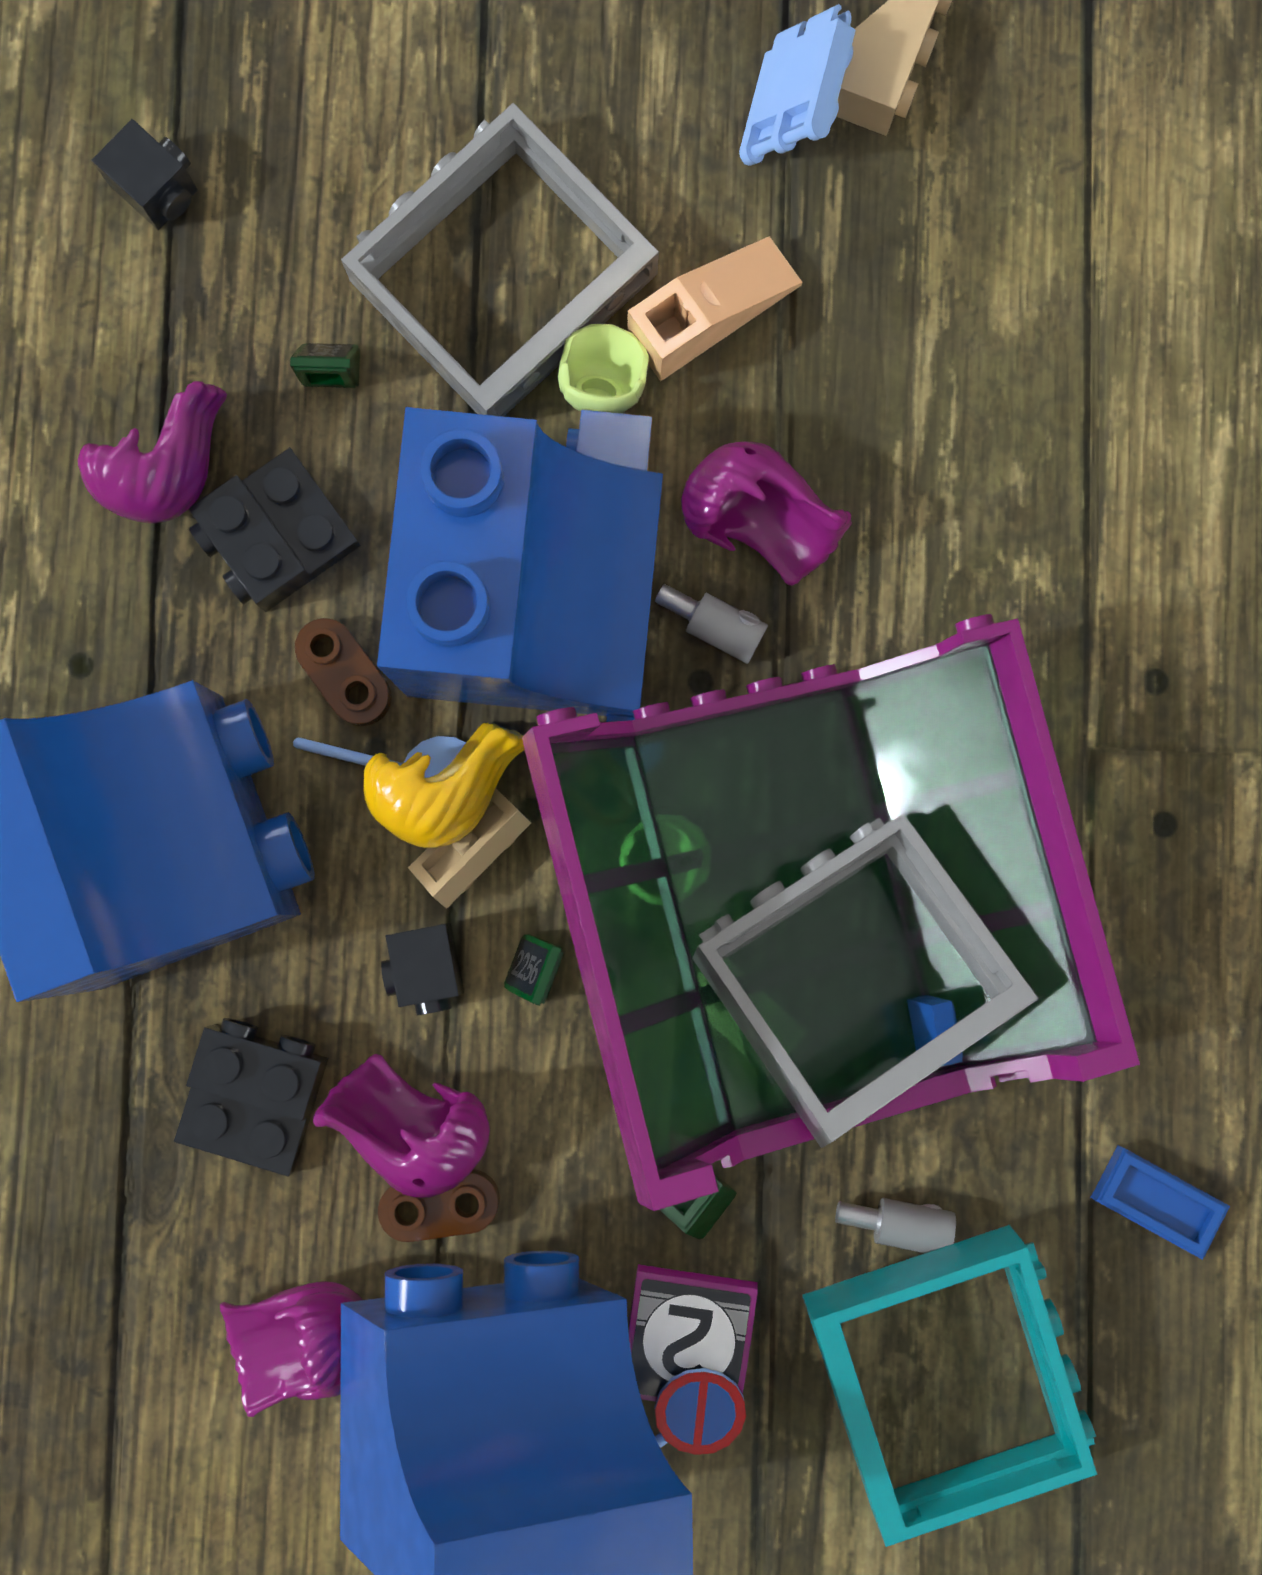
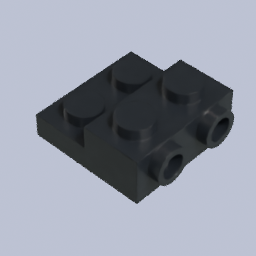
[188,447,361,612]
[174,1018,329,1177]

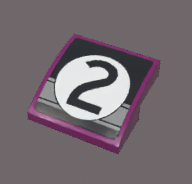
[628,1264,758,1401]

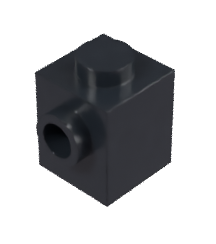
[91,119,198,231]
[381,923,464,1016]

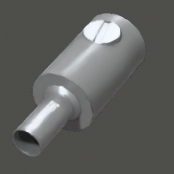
[655,584,768,664]
[835,1198,956,1253]

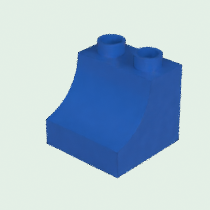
[377,407,663,717]
[0,680,315,1002]
[340,1251,693,1575]

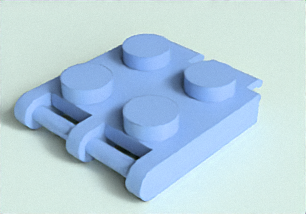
[739,4,856,166]

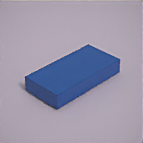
[1090,1145,1230,1260]

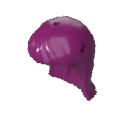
[78,381,227,524]
[681,441,852,586]
[313,1054,490,1198]
[220,1281,363,1417]

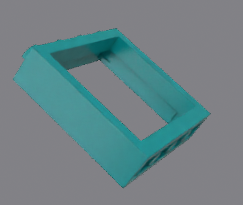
[802,1225,1097,1547]

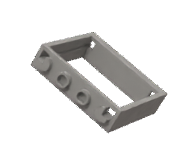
[341,103,659,417]
[692,813,1038,1148]

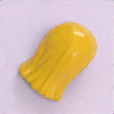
[364,723,525,848]

